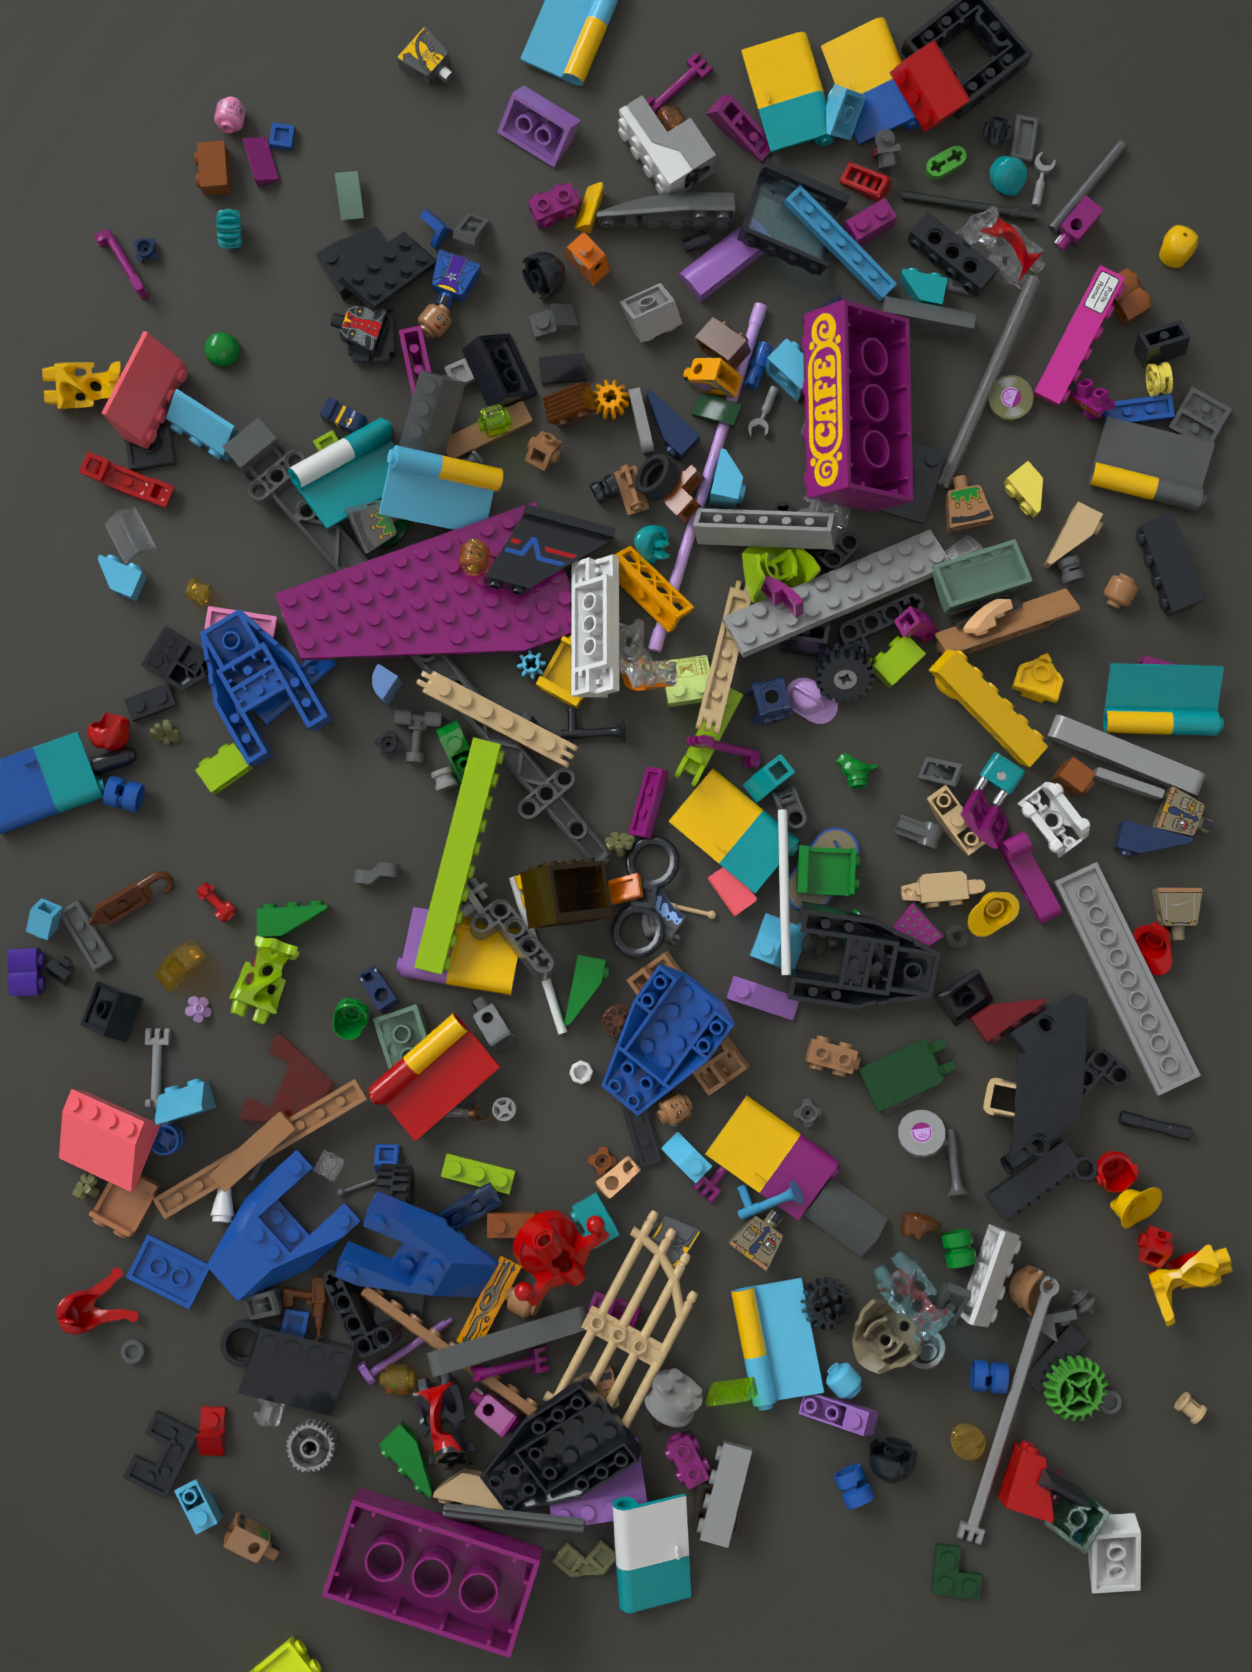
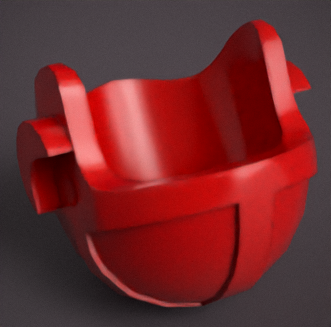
[1095,1150,1139,1193]

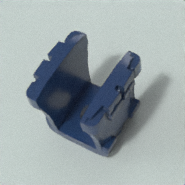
[744,677,793,725]

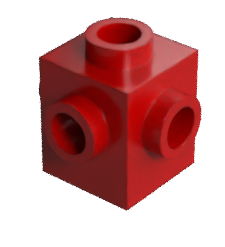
[1137,1225,1174,1269]

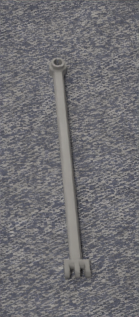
[957,1276,1059,1545]

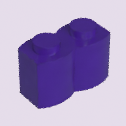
[7,948,46,996]

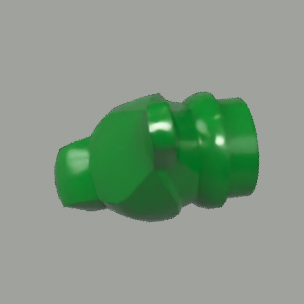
[835,753,878,789]

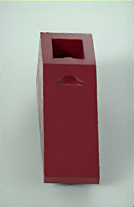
[968,999,1046,1043]

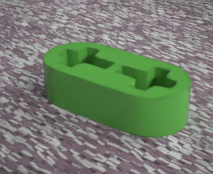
[925,146,966,181]

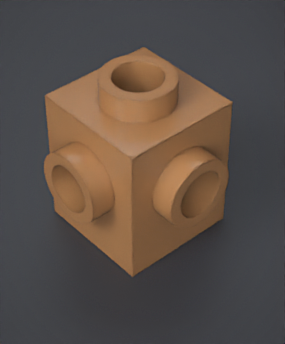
[525,431,562,471]

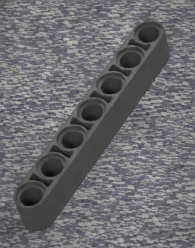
[427,1305,587,1377]

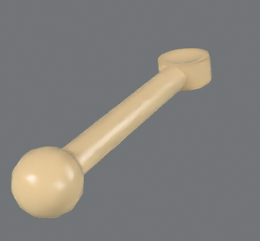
[671,903,716,920]

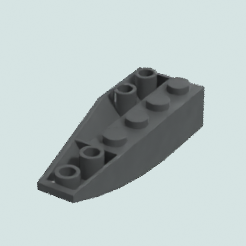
[597,192,735,230]

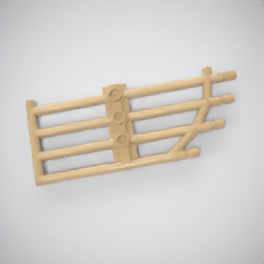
[543,1210,698,1429]

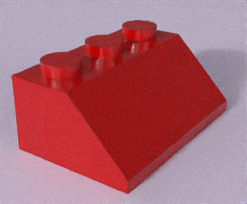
[889,40,971,132]

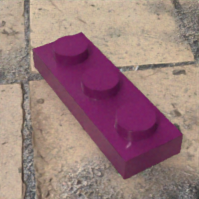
[628,767,669,839]

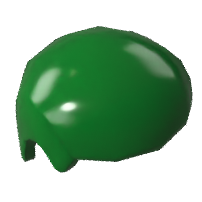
[204,332,240,367]

